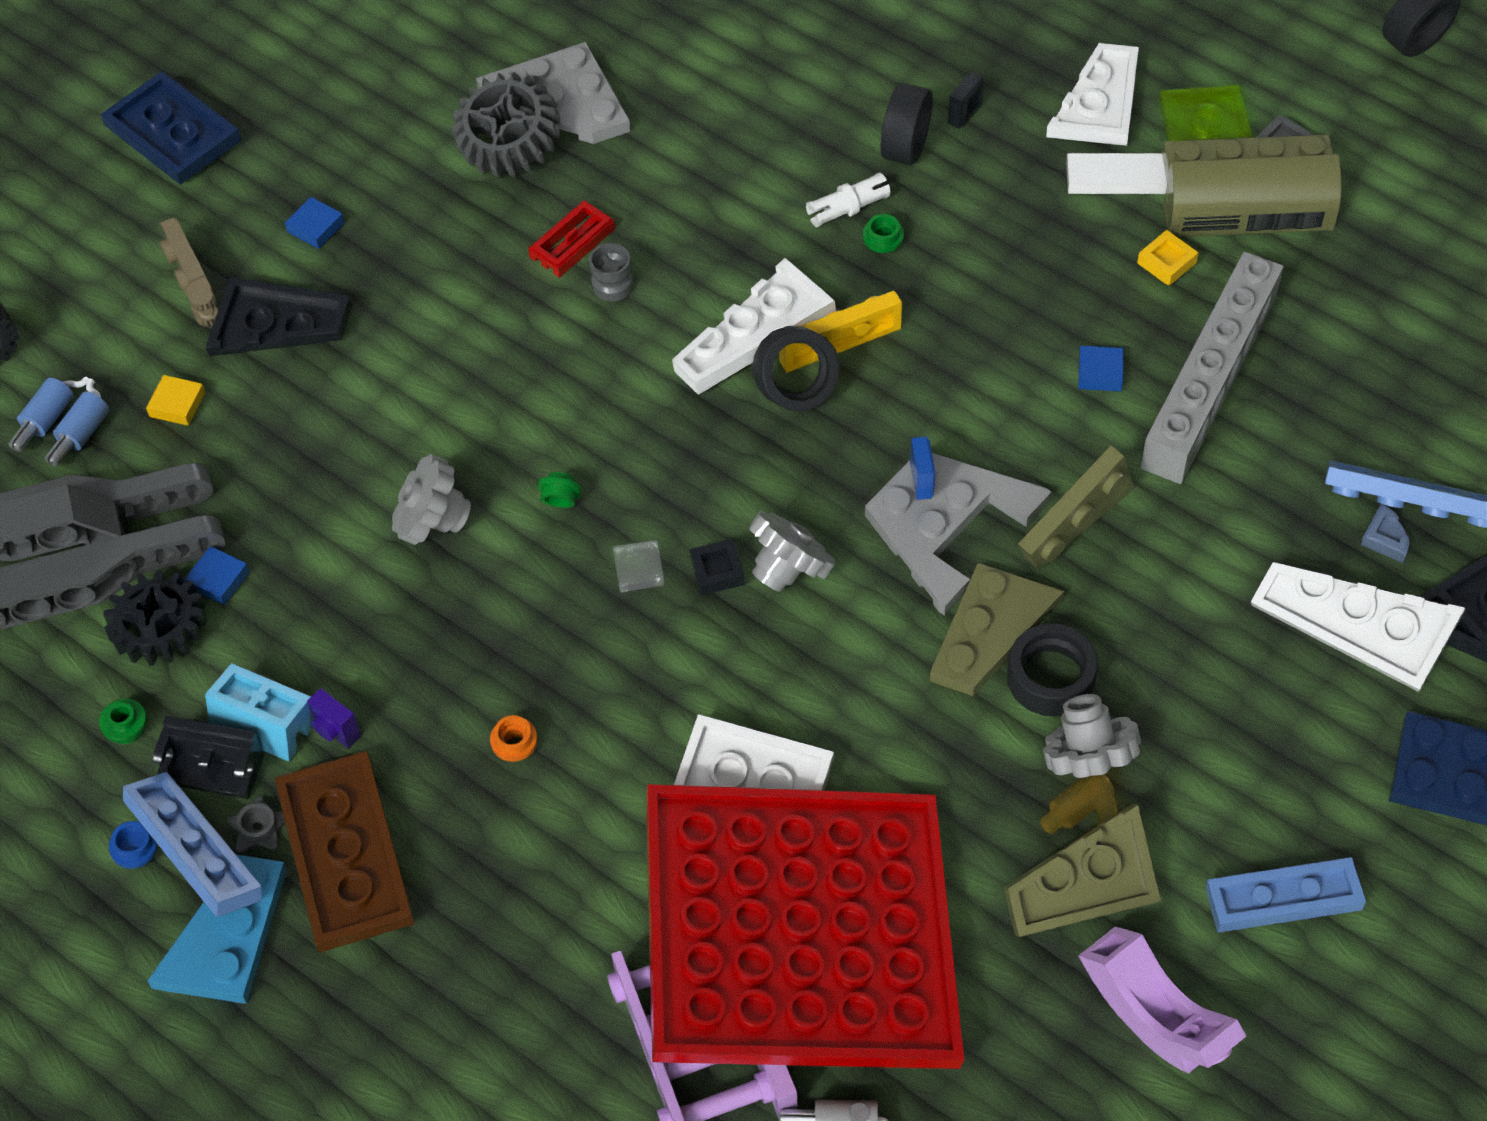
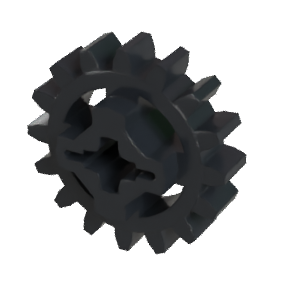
[103,570,207,666]

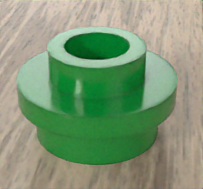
[863,214,904,253]
[537,472,582,508]
[99,699,147,744]

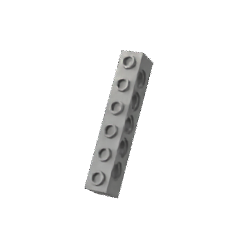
[1140,252,1284,484]

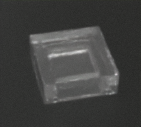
[613,540,664,592]

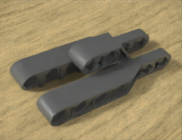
[0,463,225,630]

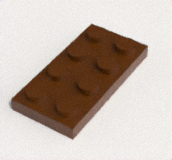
[274,751,415,953]

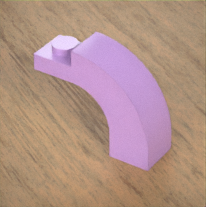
[1079,926,1246,1074]

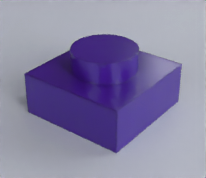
[307,688,361,749]

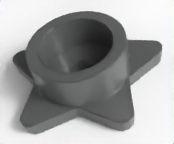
[227,797,286,853]

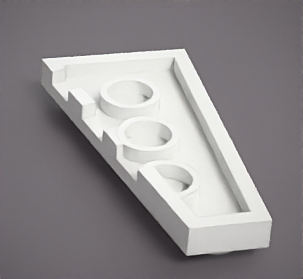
[672,258,836,395]
[1251,562,1465,692]

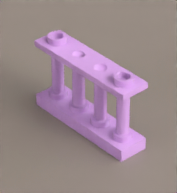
[607,951,797,1121]

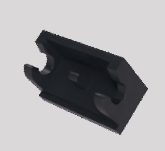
[152,716,264,799]

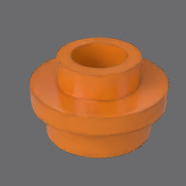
[490,715,538,762]

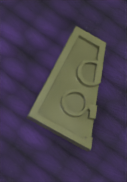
[1018,446,1135,570]
[930,563,1064,696]
[1004,804,1161,937]

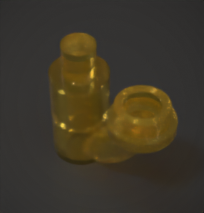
[1040,774,1117,836]

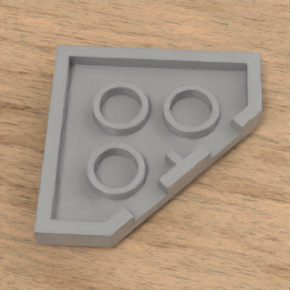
[476,42,630,144]

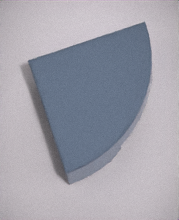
[1361,504,1409,563]

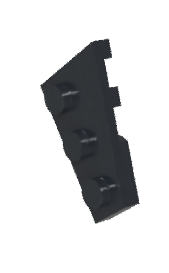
[205,277,353,357]

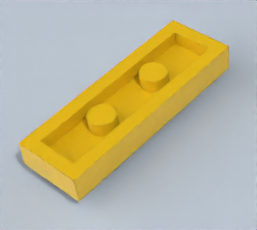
[779,291,902,373]

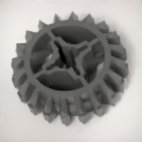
[452,71,561,179]

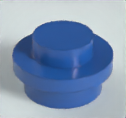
[109,821,158,869]

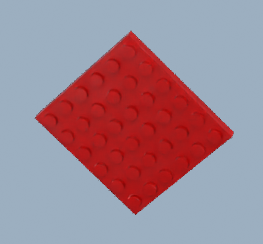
[646,784,964,1069]

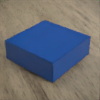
[285,197,345,249]
[1078,346,1123,391]
[910,436,935,500]
[184,546,250,605]

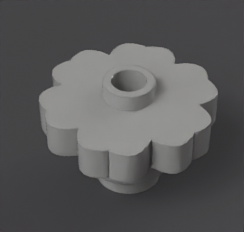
[392,454,471,545]
[749,510,835,592]
[1043,694,1141,778]

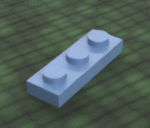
[1205,857,1366,933]

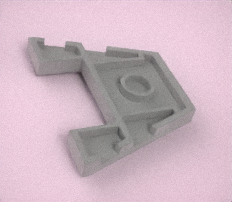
[865,453,1052,615]

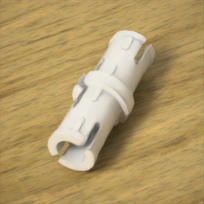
[806,172,890,227]

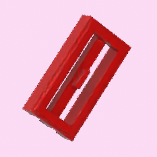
[528,200,615,278]

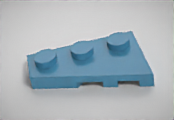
[147,855,287,1004]

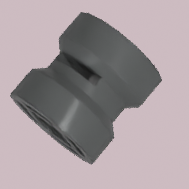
[589,243,633,302]

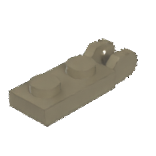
[159,217,219,328]

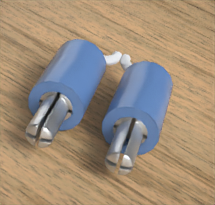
[8,377,110,467]

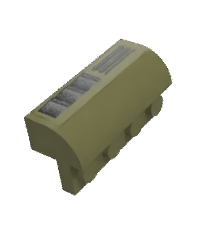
[1162,134,1341,237]

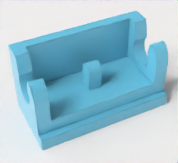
[205,663,311,762]

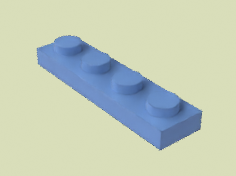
[1325,460,1487,528]
[123,772,262,918]

